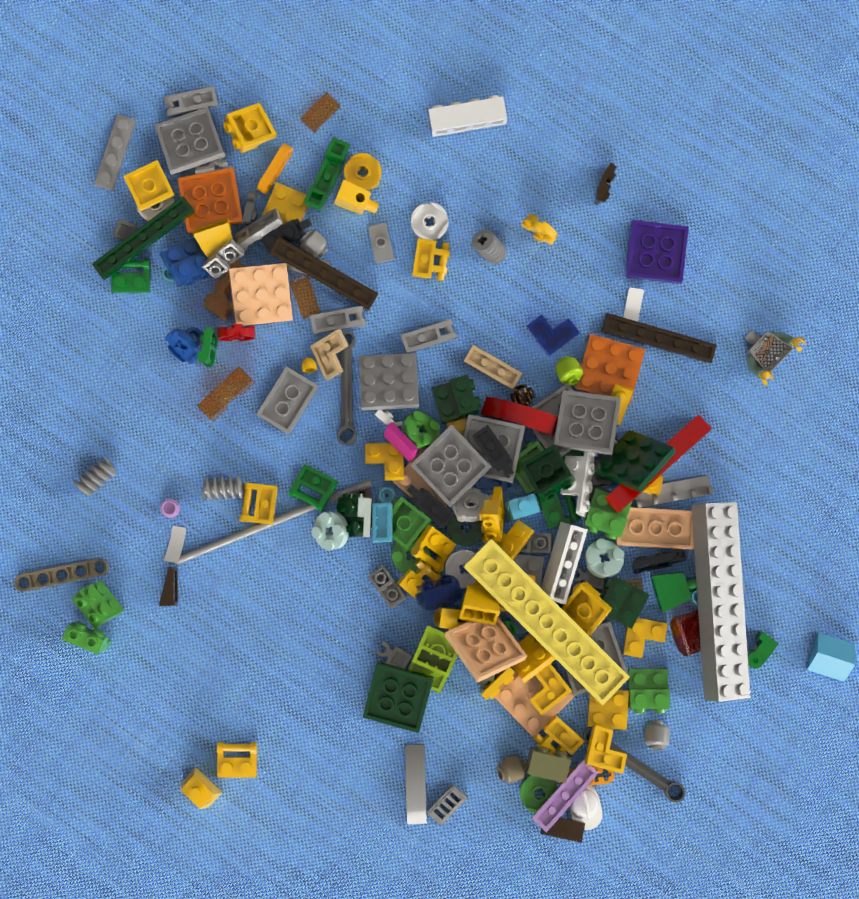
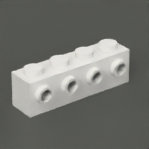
[428,95,507,137]
[541,522,588,604]

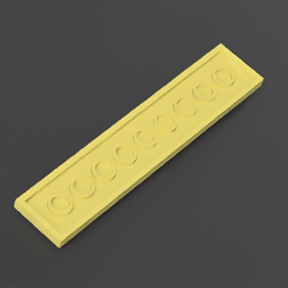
[463,538,630,705]

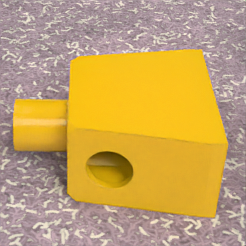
[334,180,379,215]
[193,218,233,258]
[459,581,500,625]
[433,606,469,629]
[180,767,222,809]

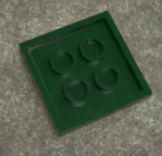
[594,430,676,493]
[363,661,434,733]

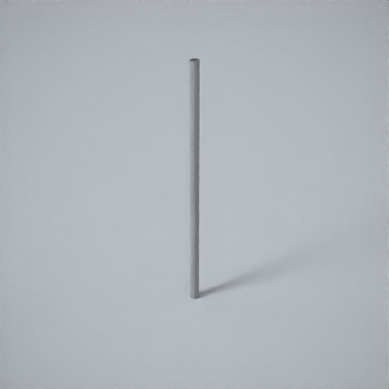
[175,479,372,565]

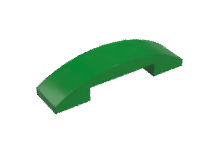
[303,137,350,211]

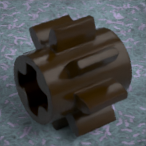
[510,384,535,406]

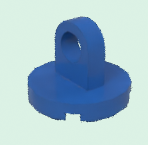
[165,327,202,364]

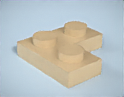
[310,329,349,380]

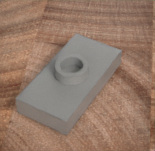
[368,223,394,264]

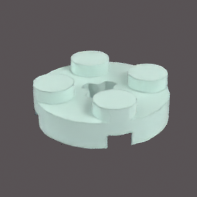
[311,512,349,551]
[584,539,624,578]

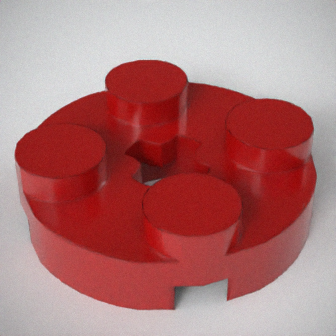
[217,324,256,342]

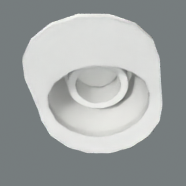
[569,785,603,830]

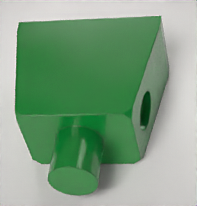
[650,572,697,612]

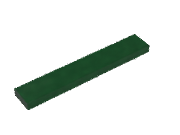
[92,196,195,280]

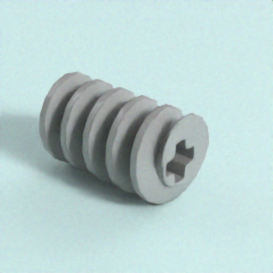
[471,230,506,264]
[73,455,117,496]
[202,475,244,501]

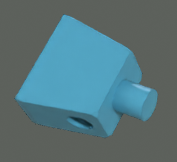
[504,493,542,522]

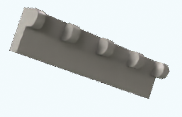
[634,475,713,508]

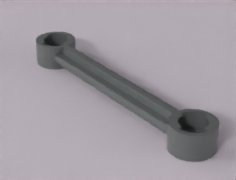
[337,331,357,446]
[583,727,685,803]

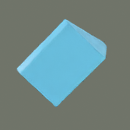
[806,633,856,682]

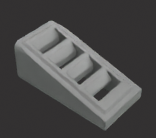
[427,783,467,826]

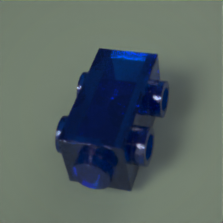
[415,575,462,610]

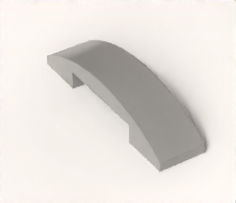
[405,744,427,824]

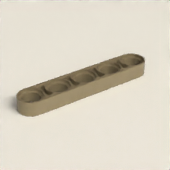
[14,559,109,591]

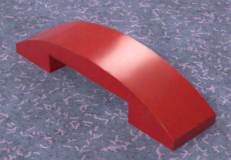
[481,396,558,436]

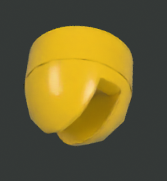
[301,358,317,373]

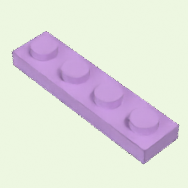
[531,759,599,832]

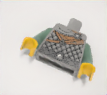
[744,330,806,385]

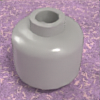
[299,230,328,258]
[644,720,670,750]

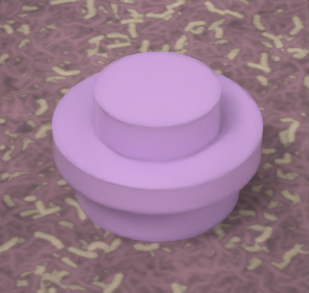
[160,499,180,518]

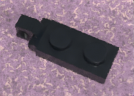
[261,218,313,254]
[472,425,514,477]
[406,485,456,530]
[632,549,687,574]

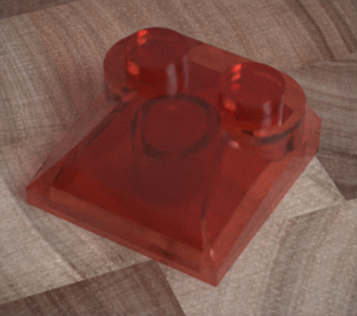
[670,610,701,656]

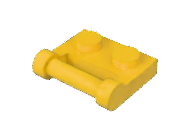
[239,483,278,525]
[411,524,457,573]
[217,742,257,778]

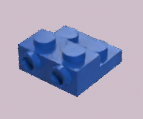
[160,238,210,287]

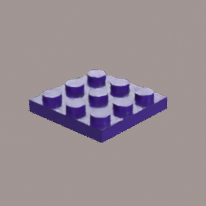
[625,220,689,284]

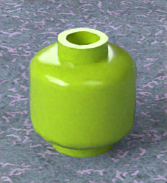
[555,356,583,385]

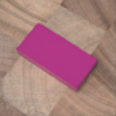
[384,422,418,462]

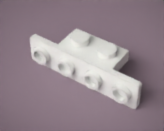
[560,451,597,517]

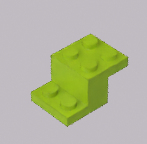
[408,625,458,693]

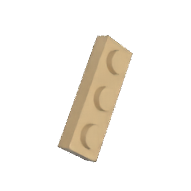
[463,345,523,390]

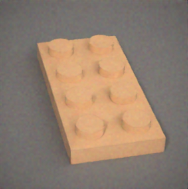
[616,507,694,550]

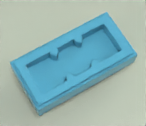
[372,502,393,543]

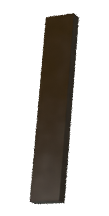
[269,236,379,310]
[601,313,717,364]

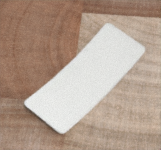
[624,287,644,322]
[164,526,186,563]

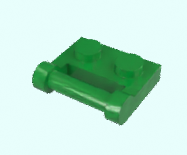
[111,258,151,293]
[197,327,218,367]
[289,464,339,512]
[538,489,581,529]

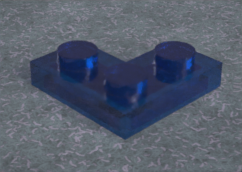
[526,314,580,357]

